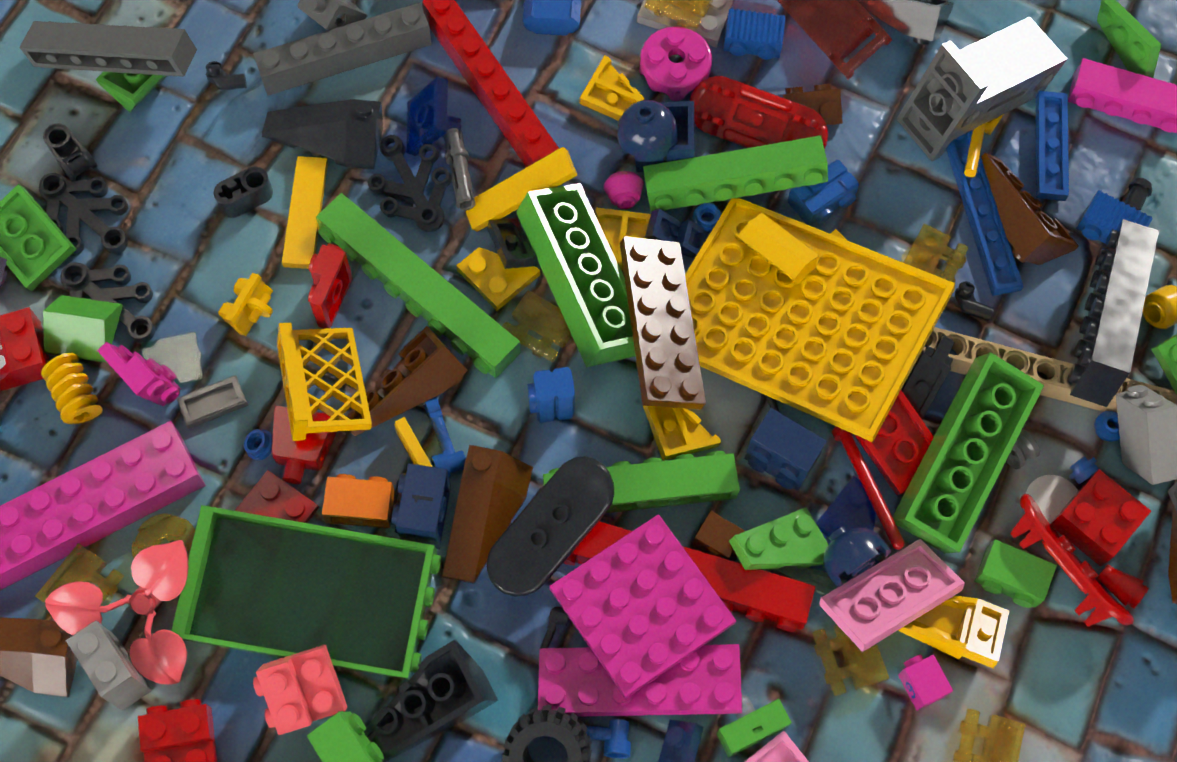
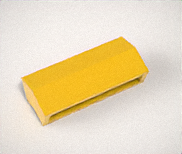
[737,213,819,284]

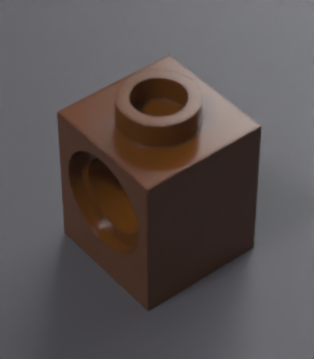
[692,511,745,560]

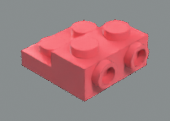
[253,644,348,736]

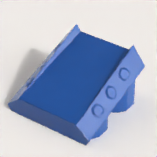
[523,0,581,36]

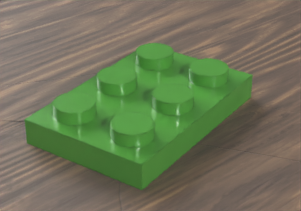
[0,184,77,291]

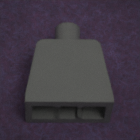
[297,0,367,30]

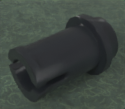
[1124,178,1153,211]

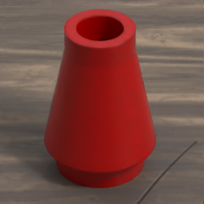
[1097,564,1150,609]

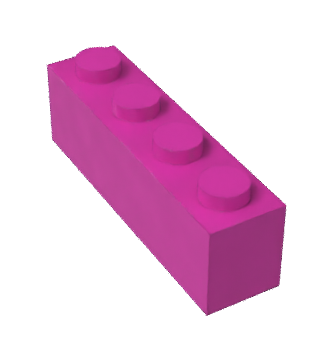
[1068,58,1177,133]

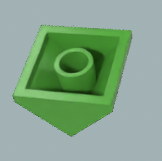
[96,72,166,112]
[43,295,123,363]

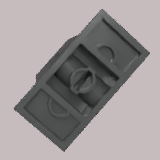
[896,17,1067,161]

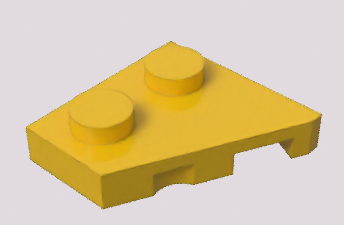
[595,207,651,270]
[642,404,721,461]

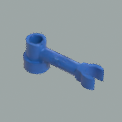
[424,397,466,477]
[543,719,631,759]

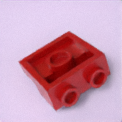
[308,244,353,329]
[138,699,217,762]

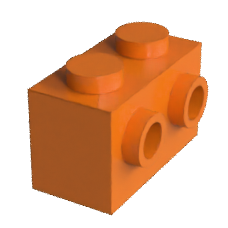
[322,474,395,528]

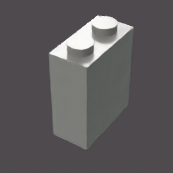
[1116,385,1177,485]
[66,620,152,711]

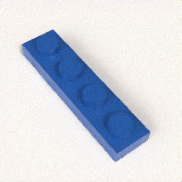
[1036,91,1069,201]

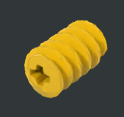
[41,353,103,424]

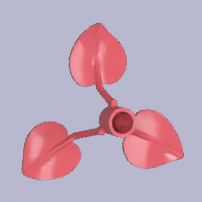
[45,540,188,685]

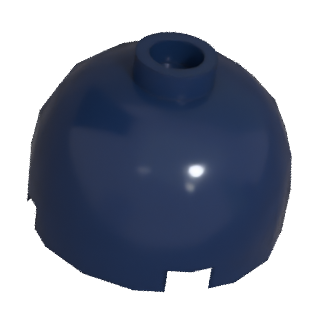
[618,100,677,162]
[823,526,891,588]

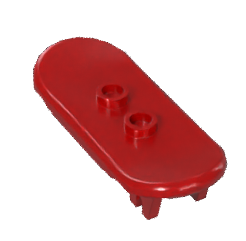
[690,76,828,149]
[1010,493,1134,626]

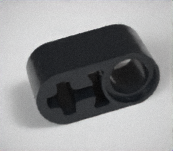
[213,166,273,218]

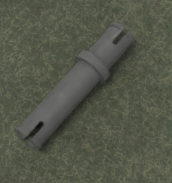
[443,128,476,211]

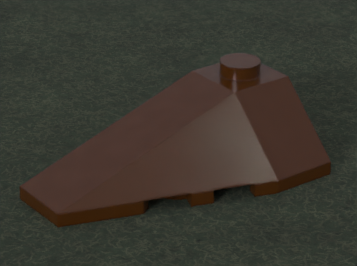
[981,153,1079,266]
[347,326,468,436]
[442,445,533,584]
[0,617,78,698]

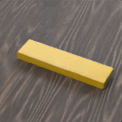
[465,147,577,232]
[282,156,328,269]

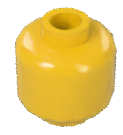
[1143,285,1177,329]

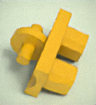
[218,273,273,336]

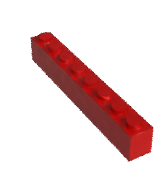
[422,0,560,168]
[563,521,816,632]

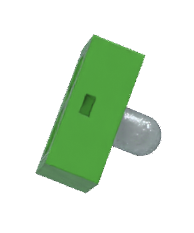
[716,694,792,758]

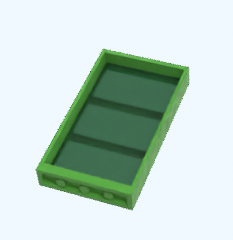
[171,505,441,680]

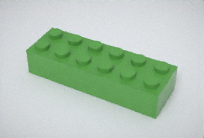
[516,183,636,368]
[893,352,1044,554]

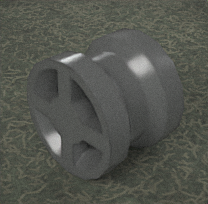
[1006,430,1040,469]

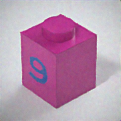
[898,654,953,711]

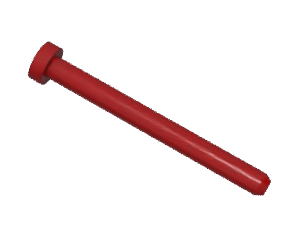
[832,427,905,550]

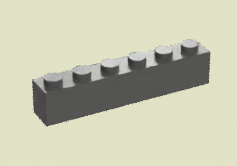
[253,3,432,96]
[19,21,197,77]

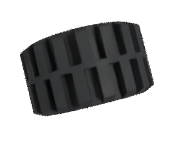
[502,705,592,762]

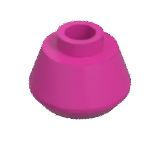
[604,171,644,209]

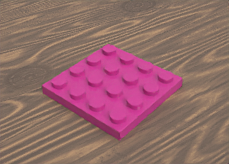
[550,514,736,699]

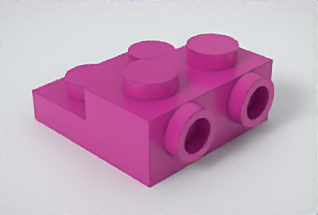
[97,342,181,407]

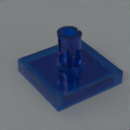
[406,76,461,156]

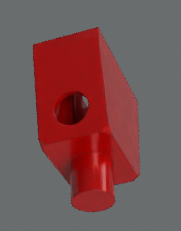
[272,405,337,484]

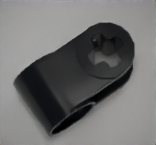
[43,123,98,182]

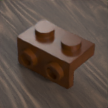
[778,84,843,125]

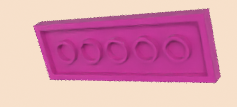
[538,644,742,717]

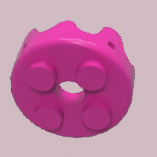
[639,26,712,101]

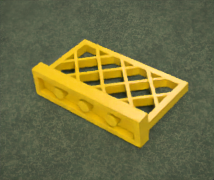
[277,323,372,441]

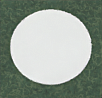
[1026,475,1078,524]

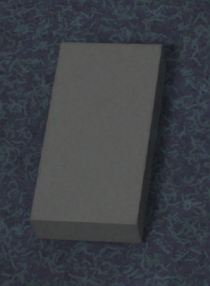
[176,375,248,429]

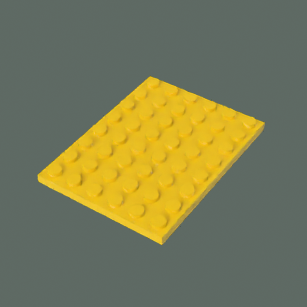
[685,197,955,442]

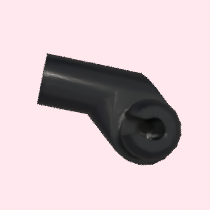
[206,61,247,90]
[955,281,994,321]

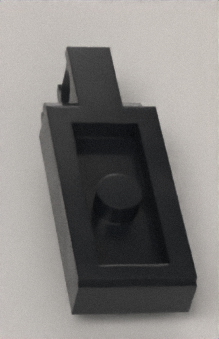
[901,334,955,419]

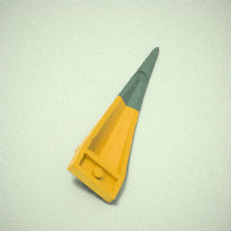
[768,566,1009,669]

